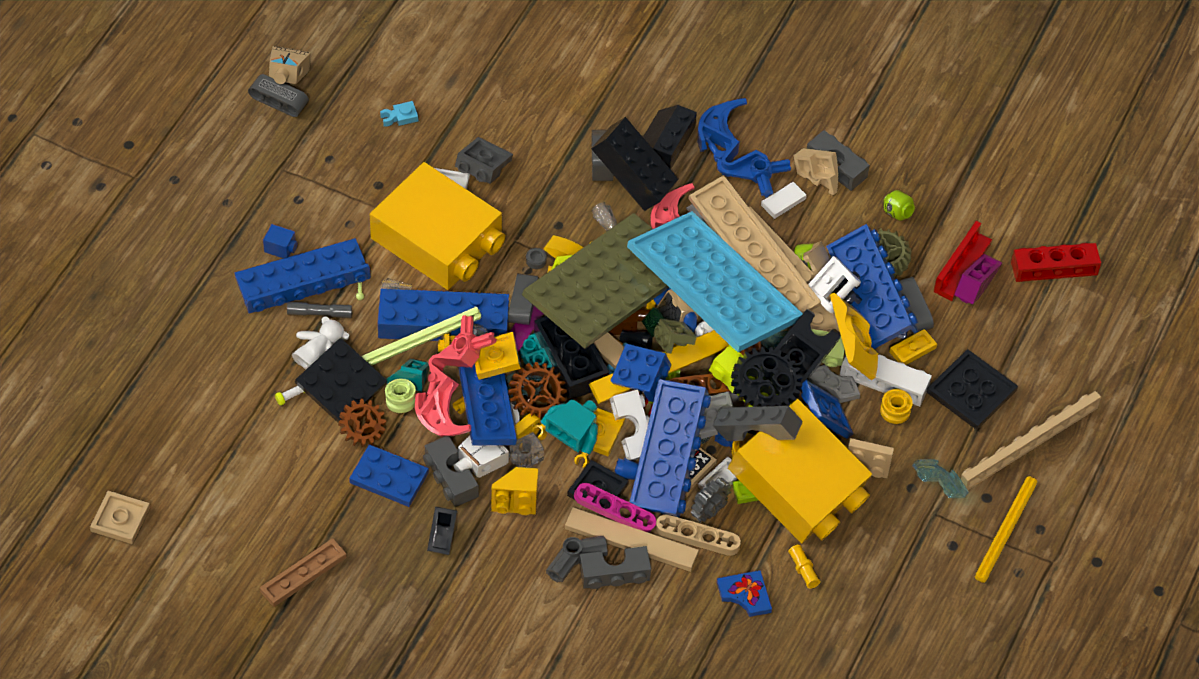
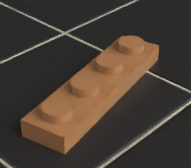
[260,538,347,607]

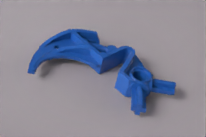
[697,98,791,198]

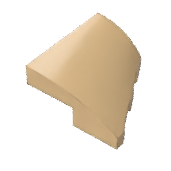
[793,148,838,195]
[803,241,830,276]

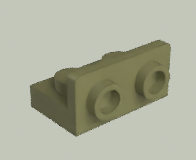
[654,319,696,354]

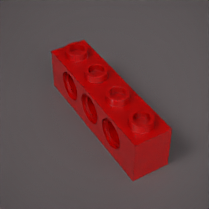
[1011,243,1101,282]

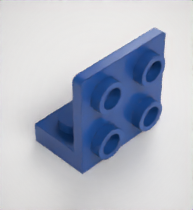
[611,344,671,402]

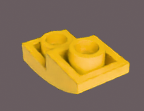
[544,235,584,259]

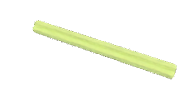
[361,307,482,366]

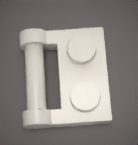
[808,256,861,314]

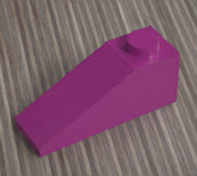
[954,254,1002,304]

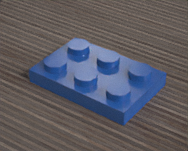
[801,380,853,439]
[349,445,429,507]

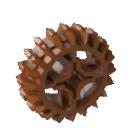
[508,362,567,419]

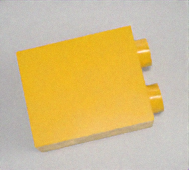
[370,162,505,290]
[728,399,872,544]

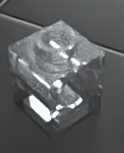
[509,433,544,468]

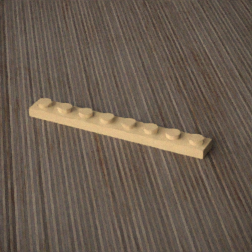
[959,391,1101,492]

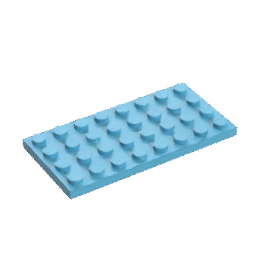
[627,211,803,352]

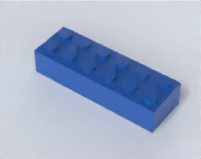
[378,289,509,341]

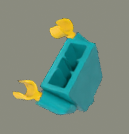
[532,400,598,469]

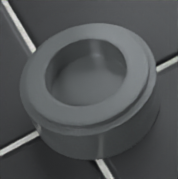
[526,248,547,269]

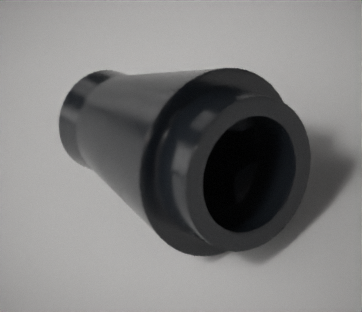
[619,330,653,349]

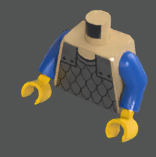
[645,288,698,348]

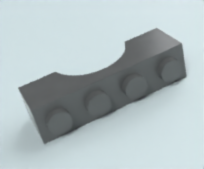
[713,406,803,441]

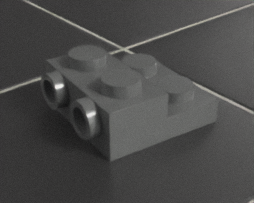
[455,137,513,184]

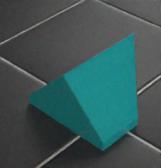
[386,359,430,392]

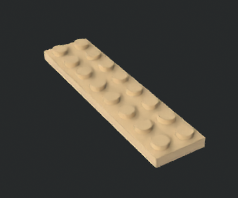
[689,175,821,313]

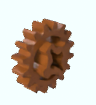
[338,399,387,447]

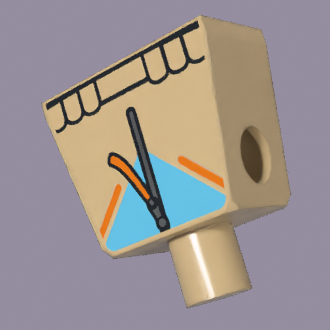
[269,46,310,84]

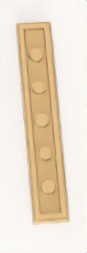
[565,507,699,572]

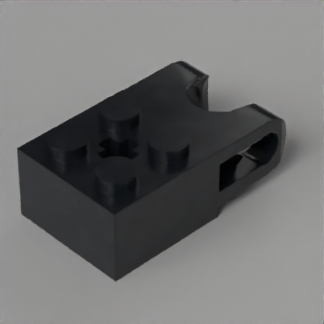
[765,309,841,391]

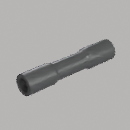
[287,302,352,318]

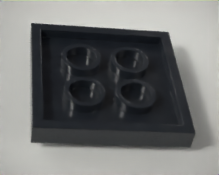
[295,338,387,422]
[926,349,1018,430]

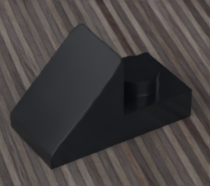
[427,506,458,555]

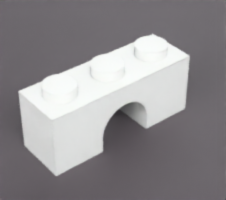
[609,390,650,461]

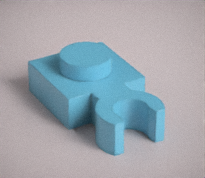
[380,101,418,126]

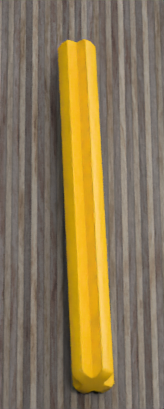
[975,476,1037,583]

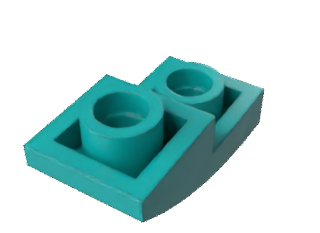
[518,334,553,370]

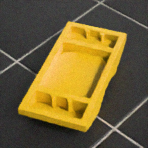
[830,293,878,380]

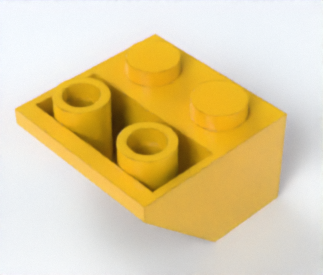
[491,467,538,515]

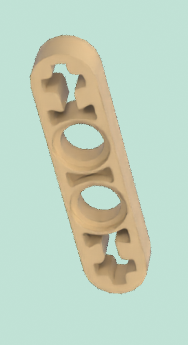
[656,515,741,556]

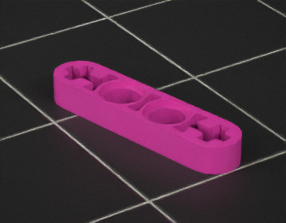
[574,483,656,533]

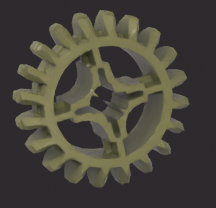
[872,228,911,278]

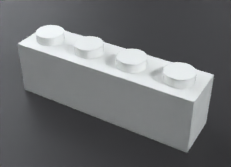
[840,355,932,407]

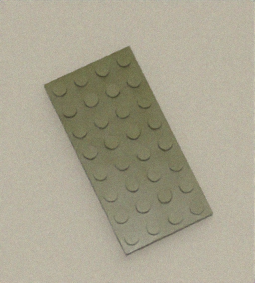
[522,213,669,348]

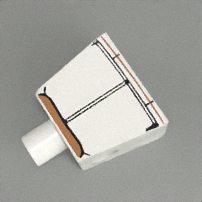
[454,436,509,478]

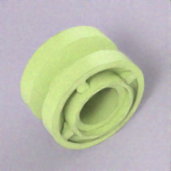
[385,379,416,413]

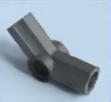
[546,535,608,583]

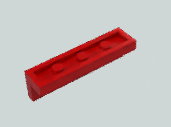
[934,221,992,301]

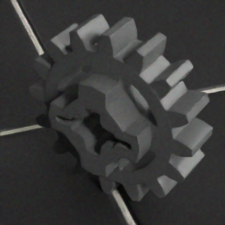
[691,477,732,522]

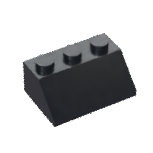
[643,105,697,170]

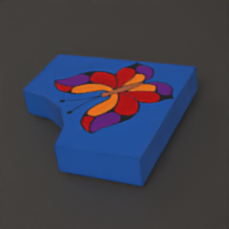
[716,570,772,617]

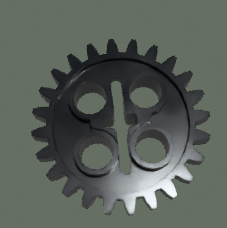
[731,347,803,407]

